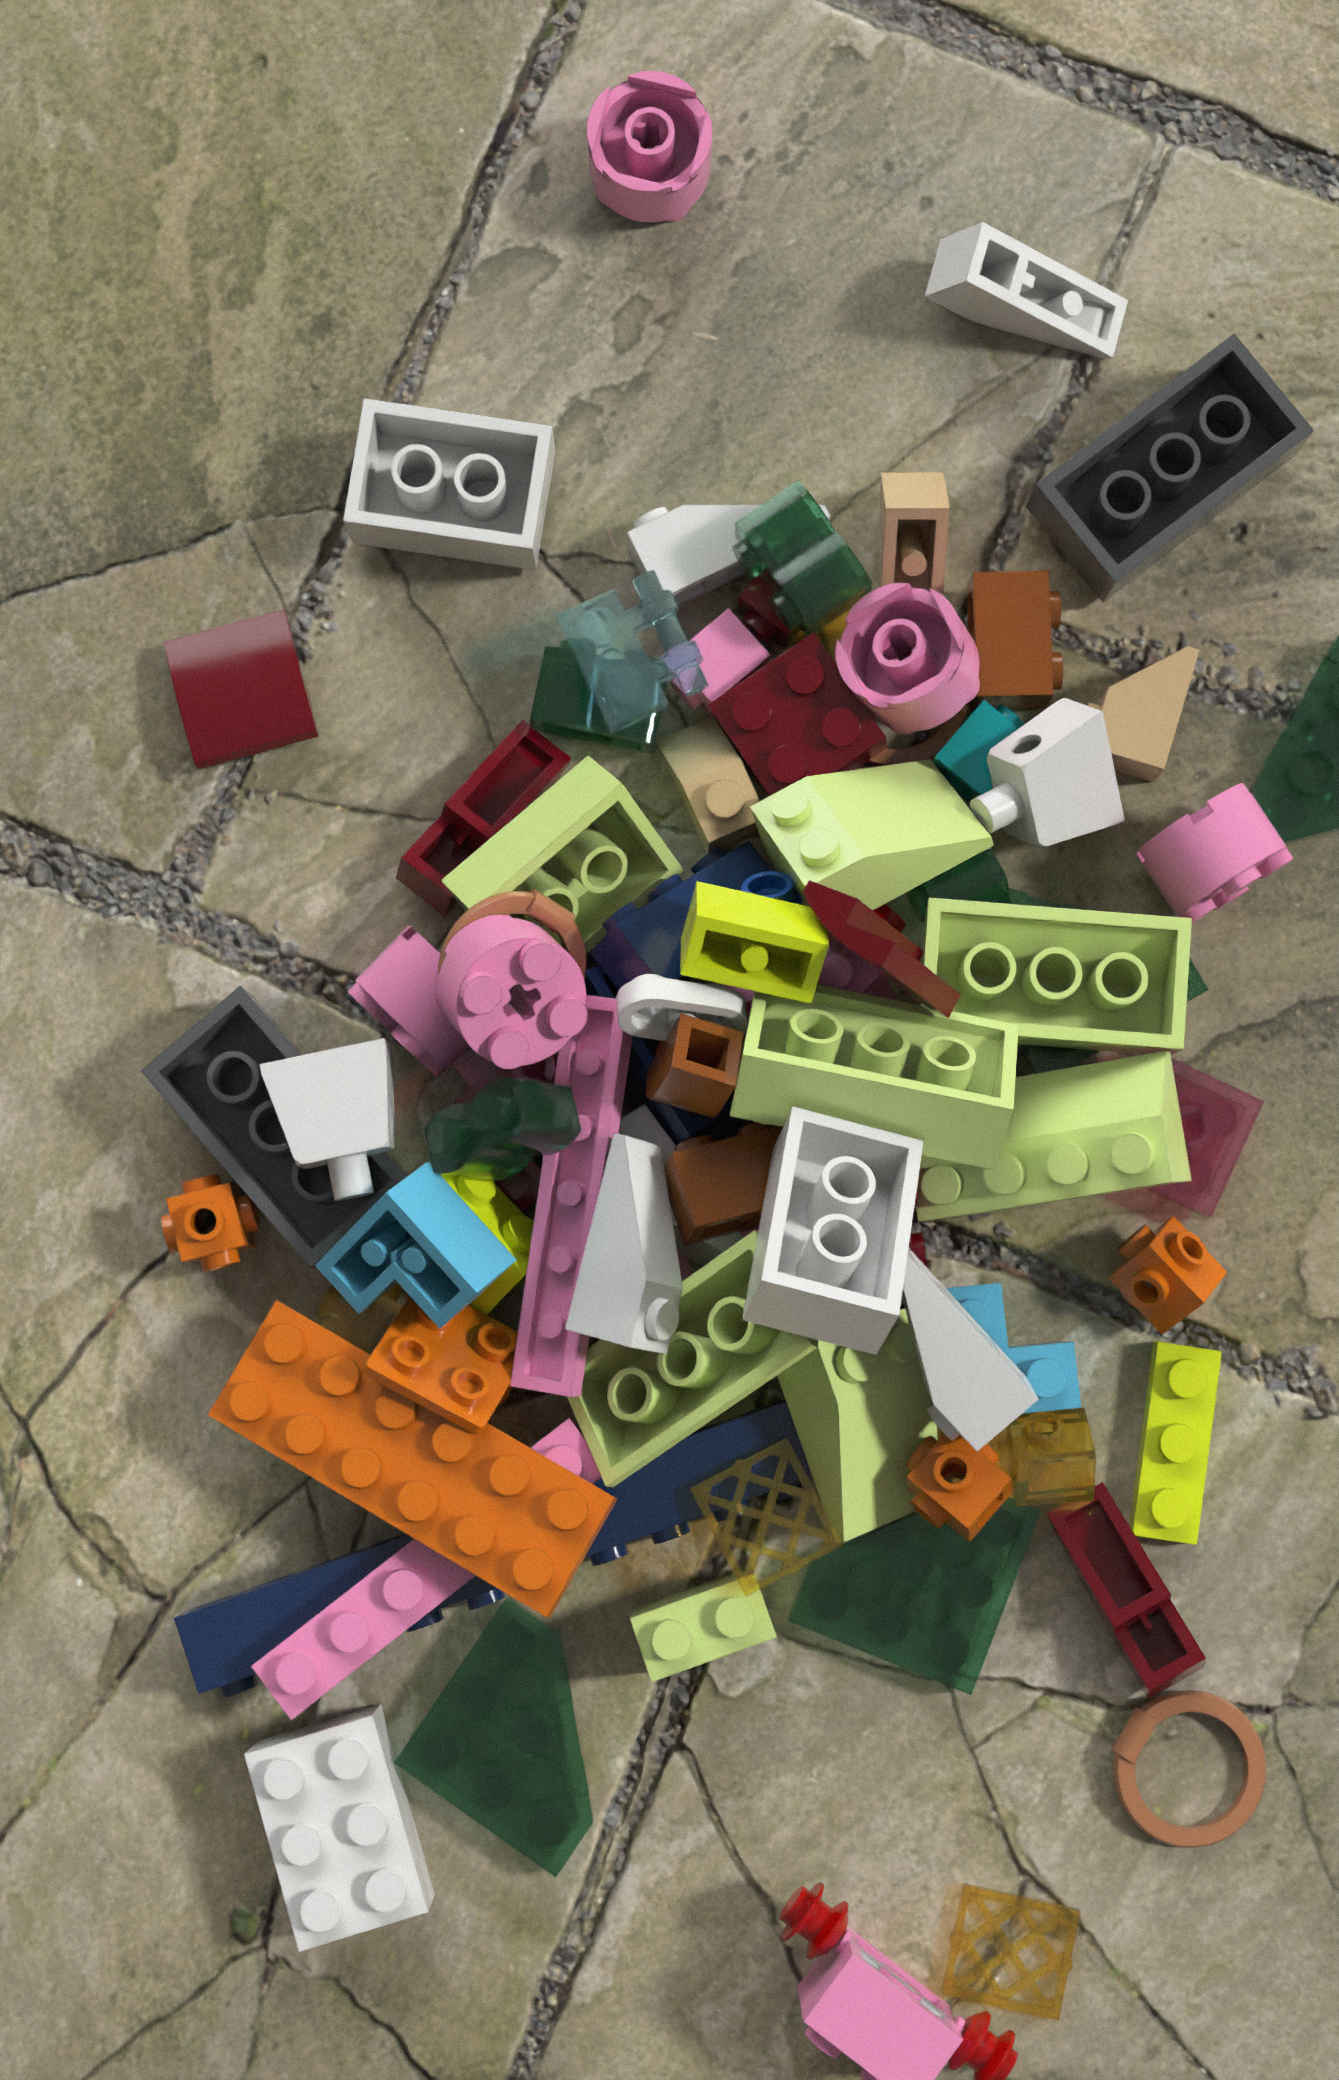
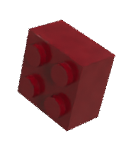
[708,632,888,797]

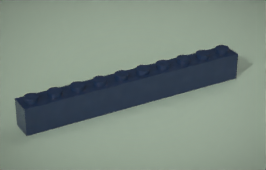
[174,1399,813,1698]

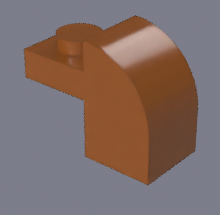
[646,1013,744,1118]

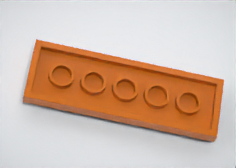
[208,1300,617,1618]

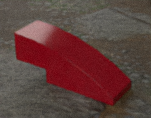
[396,720,571,917]
[1046,1482,1206,1699]

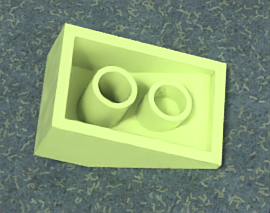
[750,759,994,934]
[777,1308,937,1544]

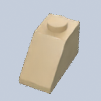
[878,472,950,595]
[1086,646,1200,782]
[656,716,760,854]

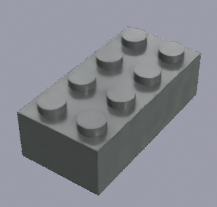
[1026,333,1314,603]
[141,986,409,1269]

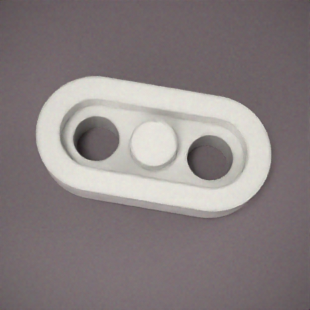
[616,974,748,1041]

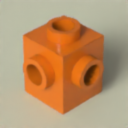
[161,1174,261,1272]
[1108,1216,1227,1335]
[906,1434,1012,1543]

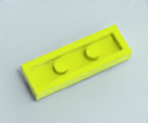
[1129,1341,1222,1545]

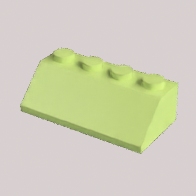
[915,898,1192,1055]
[730,984,1019,1170]
[916,1050,1192,1222]
[566,1230,819,1487]

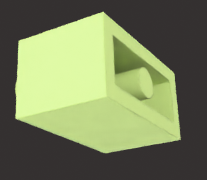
[630,1566,777,1682]

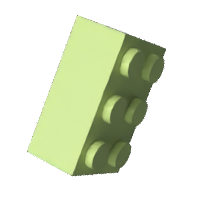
[441,756,684,954]

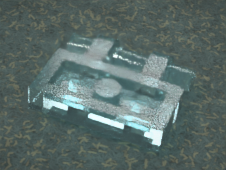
[556,570,709,734]

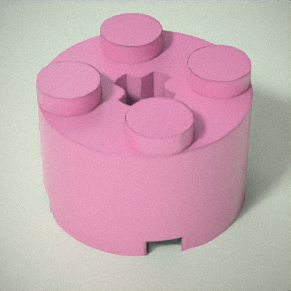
[587,71,712,222]
[835,583,980,734]
[1136,783,1294,924]
[435,915,588,1069]
[347,925,470,1077]

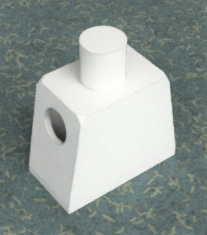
[970,698,1125,847]
[259,1038,395,1201]

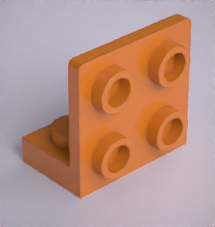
[363,1296,518,1435]

